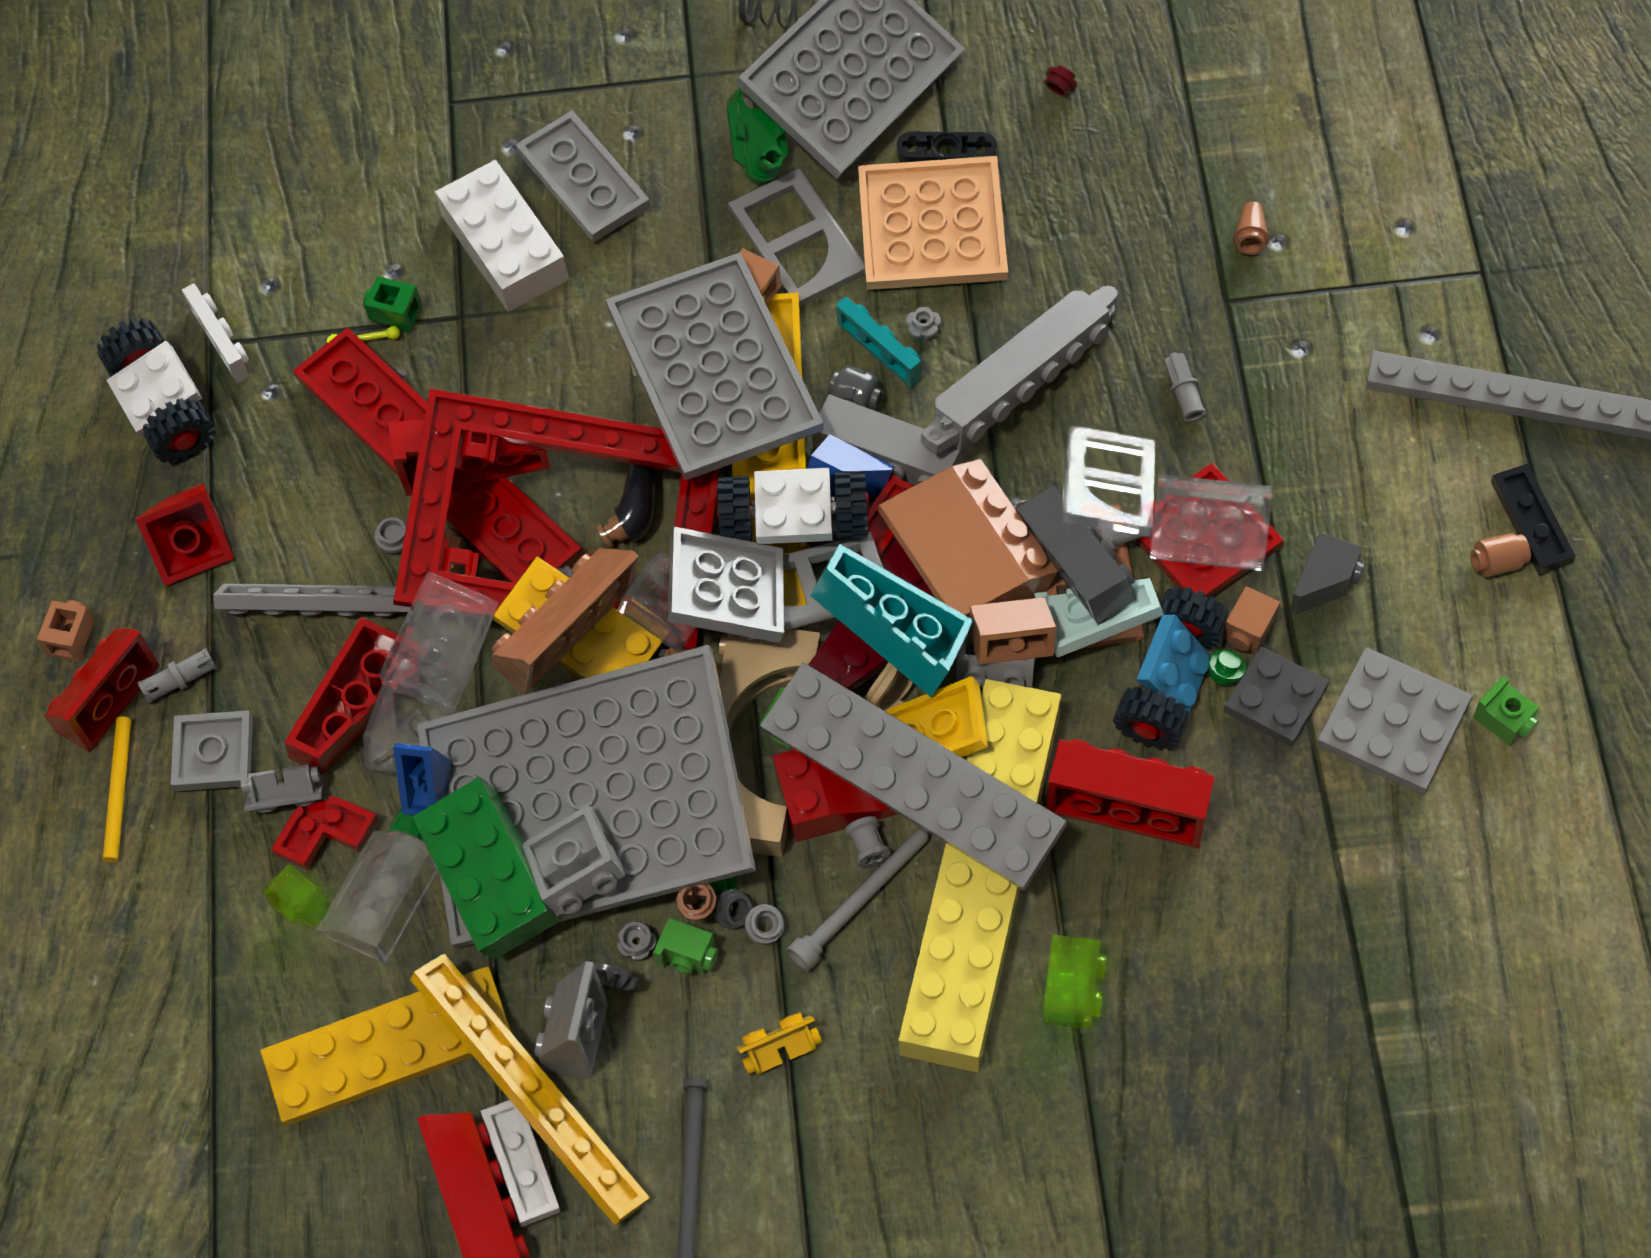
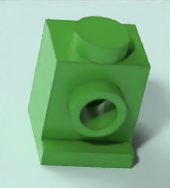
[1473,676,1539,746]
[653,917,719,975]

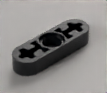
[897,131,997,163]

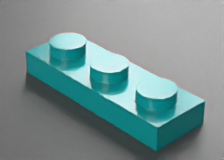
[836,297,921,388]

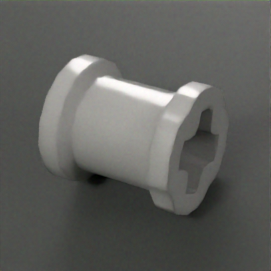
[845,816,891,868]

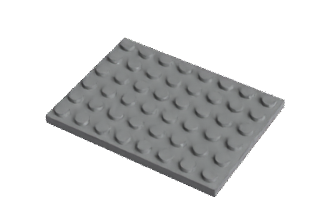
[417,645,756,948]

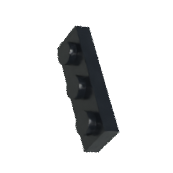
[1491,463,1576,575]

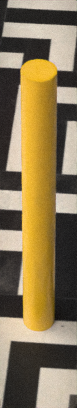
[102,717,132,863]

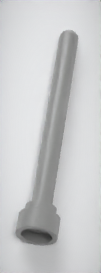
[786,829,929,972]

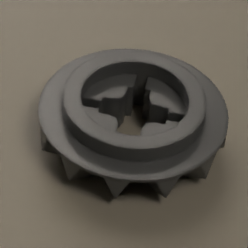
[577,960,640,991]

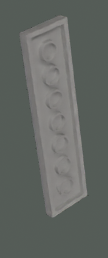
[760,662,1067,891]

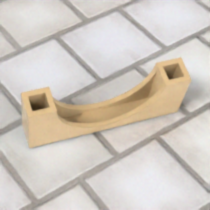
[719,629,821,857]

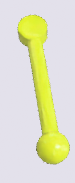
[327,326,400,343]

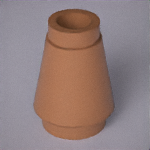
[1233,202,1269,255]
[677,883,716,920]

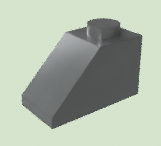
[1290,532,1365,614]

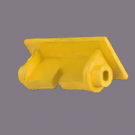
[735,1012,822,1075]

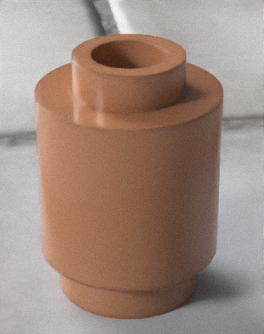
[1470,533,1531,578]

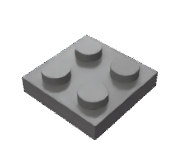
[170,710,253,791]

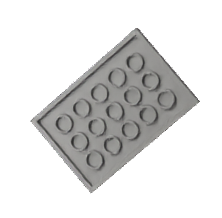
[735,0,965,179]
[605,252,824,481]

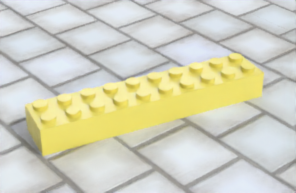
[898,679,1061,1073]

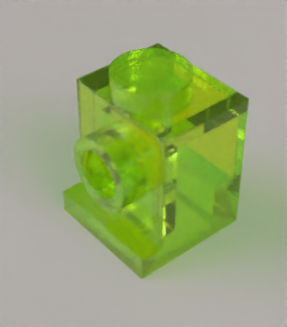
[262,864,330,928]

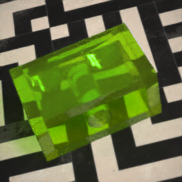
[1042,934,1107,1030]

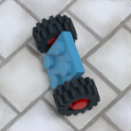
[1113,586,1229,750]

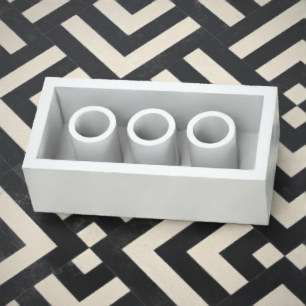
[435,160,569,313]

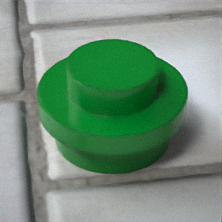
[1208,649,1246,686]

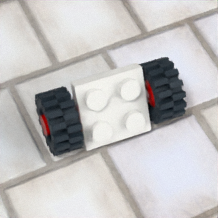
[97,318,215,464]
[717,468,869,544]

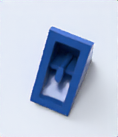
[393,743,452,816]

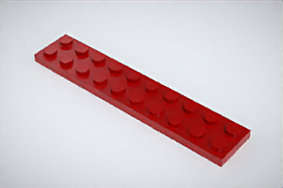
[293,327,583,584]

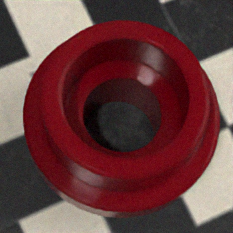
[1044,65,1078,97]

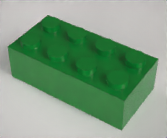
[412,776,562,960]

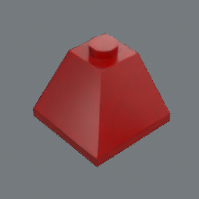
[135,483,234,586]

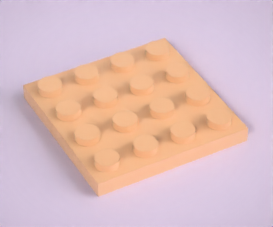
[858,156,1008,290]

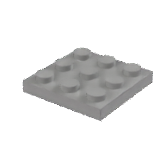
[668,527,784,643]
[1316,647,1472,795]

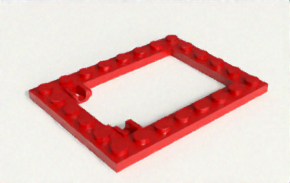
[393,388,720,651]

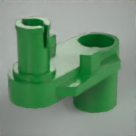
[726,87,788,185]

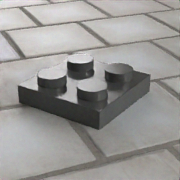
[1223,646,1329,747]

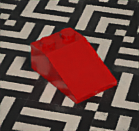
[772,750,898,843]

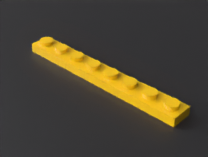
[410,954,650,1226]

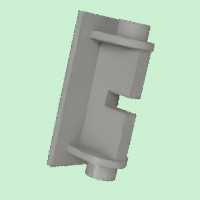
[241,764,324,813]

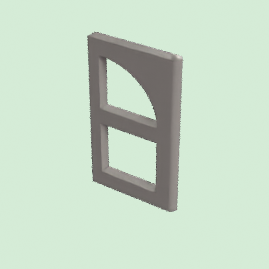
[728,169,866,307]
[744,532,883,641]

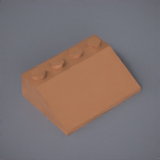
[877,459,1058,617]
[491,548,639,695]

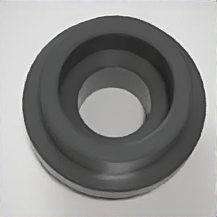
[714,889,752,929]

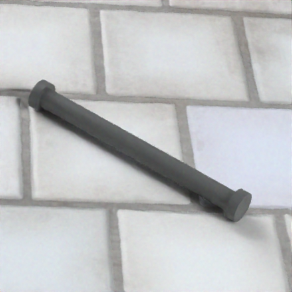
[677,1078,708,1258]

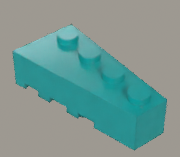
[810,544,974,697]

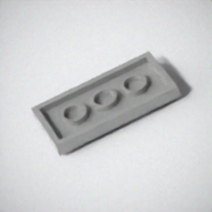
[516,110,651,243]

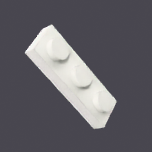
[182,284,250,384]
[481,1100,560,1227]

